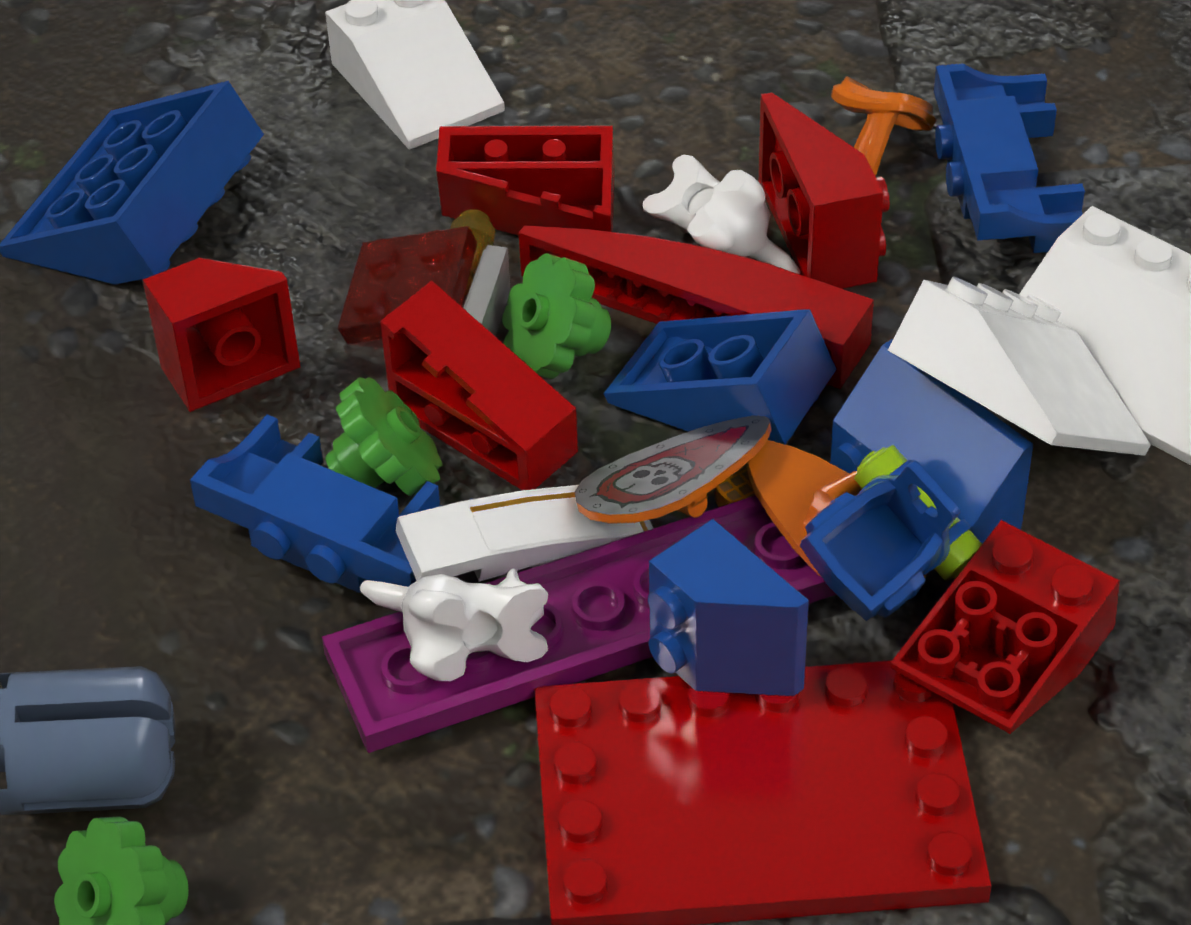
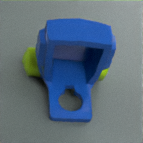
[800,445,982,621]

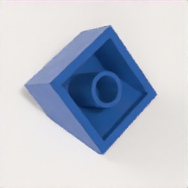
[648,519,809,696]

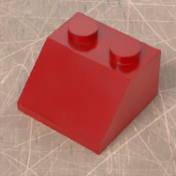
[143,258,301,412]

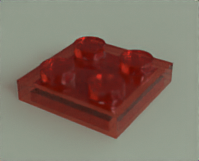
[337,226,478,344]

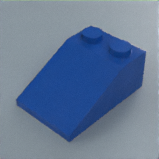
[603,309,837,444]

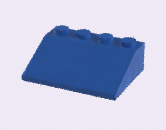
[0,81,264,285]

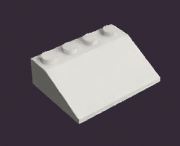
[1019,206,1191,465]
[888,277,1151,456]

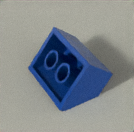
[830,339,1033,544]

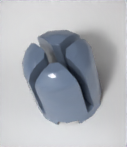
[0,666,175,815]

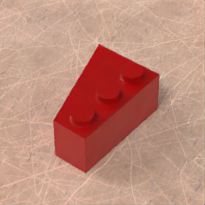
[436,126,615,235]
[380,280,578,490]

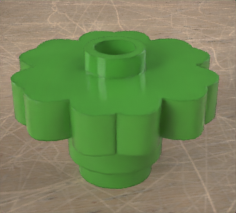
[502,253,611,379]
[326,377,442,496]
[54,817,189,925]

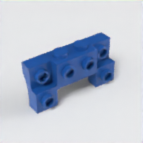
[934,64,1085,253]
[190,414,472,593]

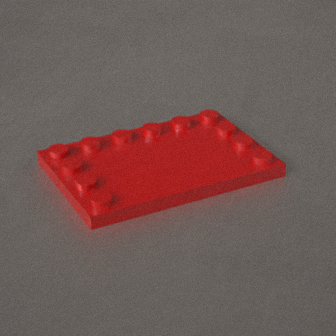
[534,660,992,925]

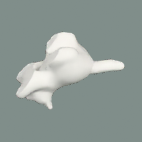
[643,155,801,274]
[360,569,548,681]

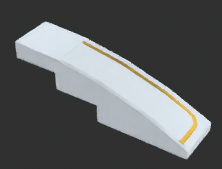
[395,485,654,582]

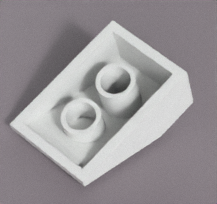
[325,0,505,150]

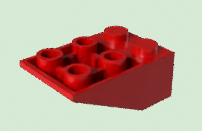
[890,520,1120,734]

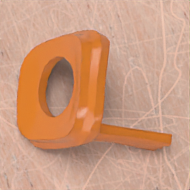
[831,76,937,176]

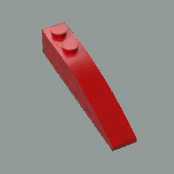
[519,225,874,389]

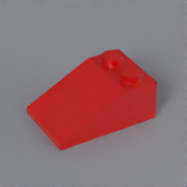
[758,92,890,289]

